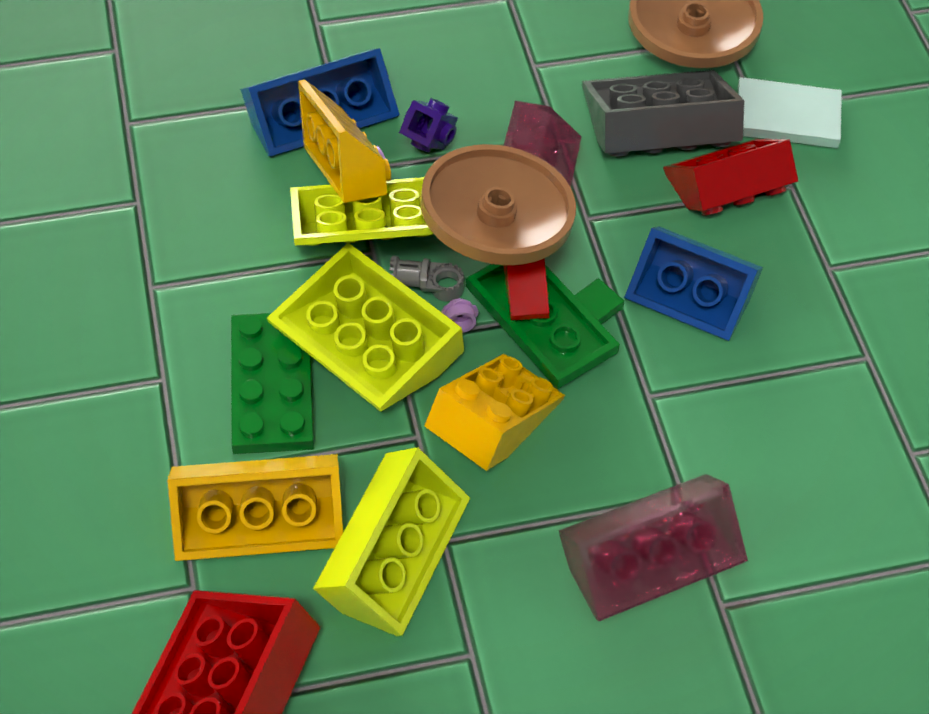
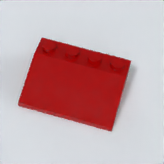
[132,590,321,714]

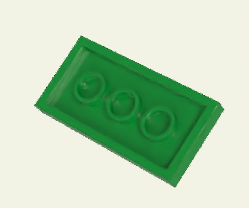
[466,264,620,389]
[231,313,314,454]

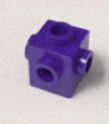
[399,98,459,152]

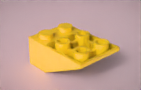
[424,354,565,471]

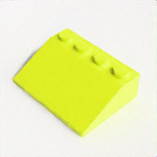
[290,177,433,246]
[267,242,464,412]

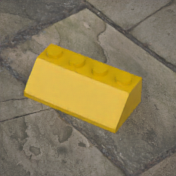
[298,80,391,203]
[167,454,343,561]

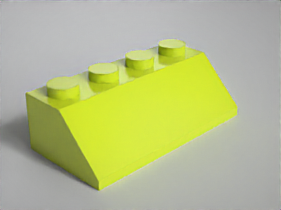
[313,447,470,636]

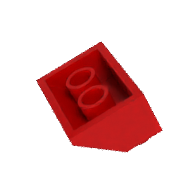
[663,139,798,215]

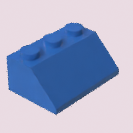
[624,226,763,341]

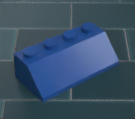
[240,48,400,157]

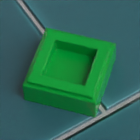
[574,278,625,324]

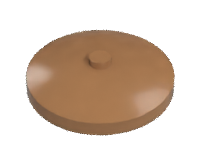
[628,0,763,68]
[420,144,576,265]

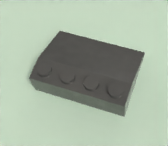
[582,70,744,156]

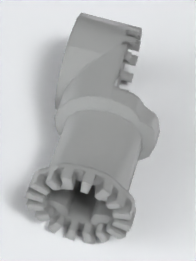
[389,256,464,302]

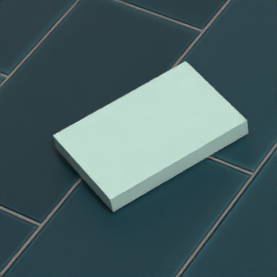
[737,77,842,148]

